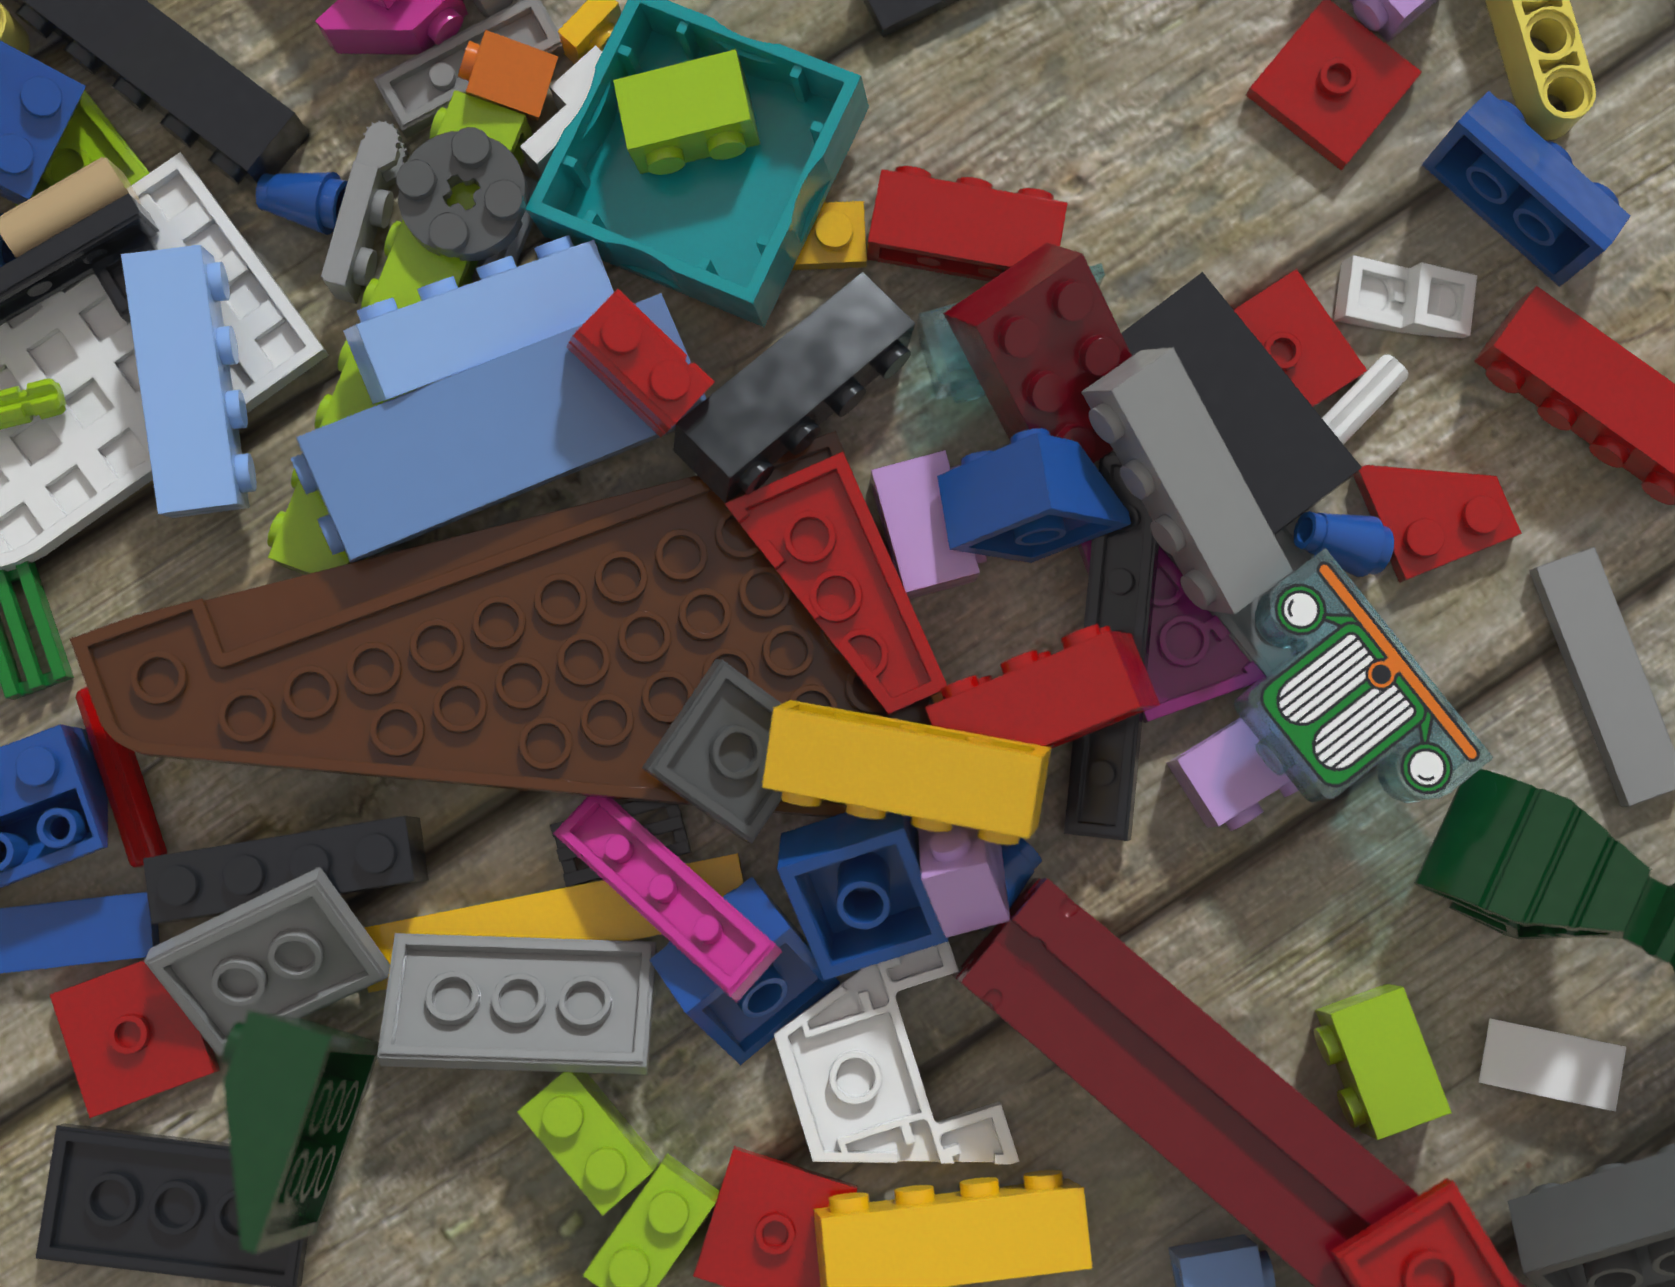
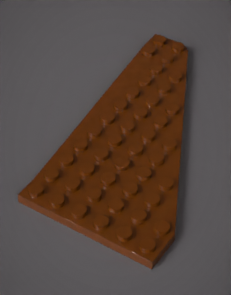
[70,431,944,818]

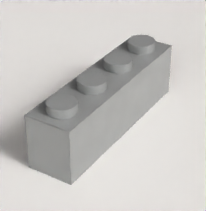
[1081,348,1293,615]

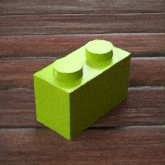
[613,49,760,175]
[1314,984,1452,1140]
[517,1072,660,1216]
[583,1153,720,1287]

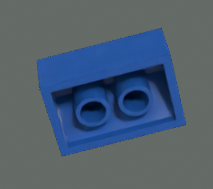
[1421,91,1631,287]

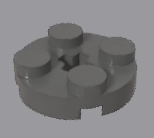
[396,127,529,261]

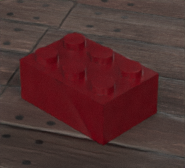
[943,243,1132,463]

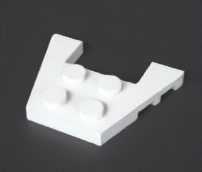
[774,941,1019,1164]

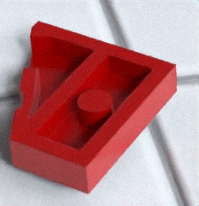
[1353,465,1522,583]

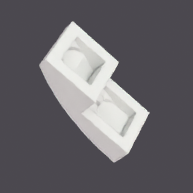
[520,45,602,178]
[1334,255,1478,338]
[1479,1018,1626,1112]

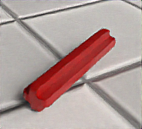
[75,687,167,868]

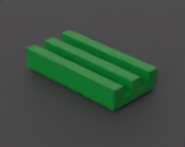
[0,561,74,700]

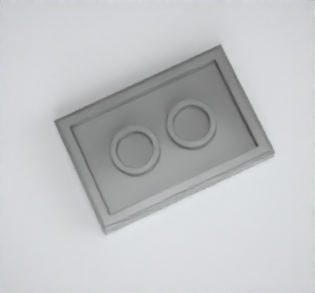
[144,867,390,1057]

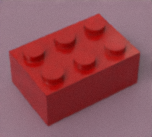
[925,624,1160,749]

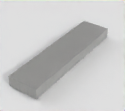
[1529,547,1675,807]

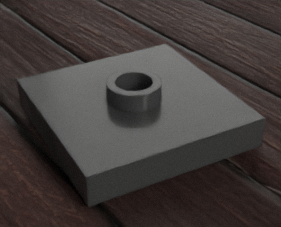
[642,659,782,844]

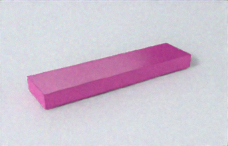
[553,796,782,1002]

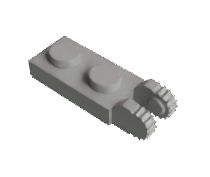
[321,120,409,304]

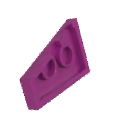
[1078,540,1267,723]

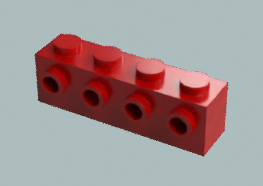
[1474,286,1675,505]

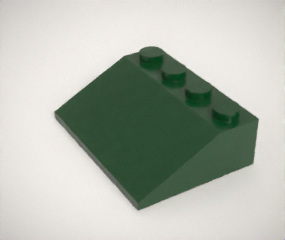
[222,1011,379,1254]

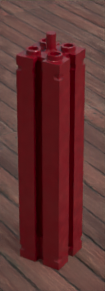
[952,878,1525,1287]

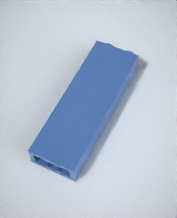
[290,293,706,563]

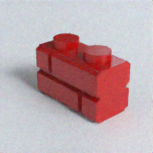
[566,289,714,437]

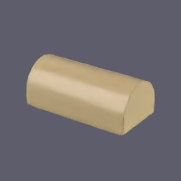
[0,157,141,258]

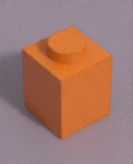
[458,30,558,122]

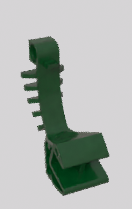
[1414,766,1675,971]

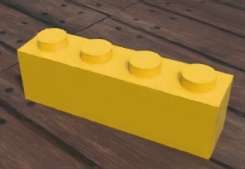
[762,700,1051,845]
[813,1170,1093,1287]

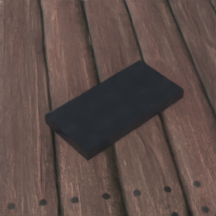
[1121,272,1362,536]
[35,1123,308,1287]

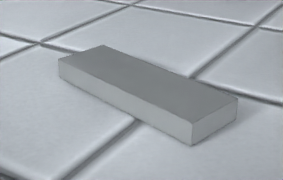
[373,0,565,138]

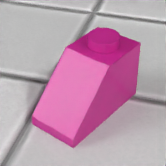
[315,0,468,55]

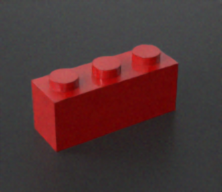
[867,166,1068,282]

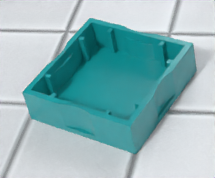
[526,0,869,328]

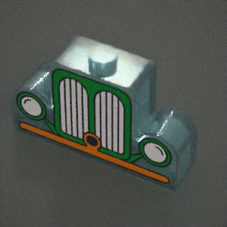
[1234,548,1494,803]

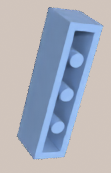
[343,235,614,404]
[121,245,257,518]

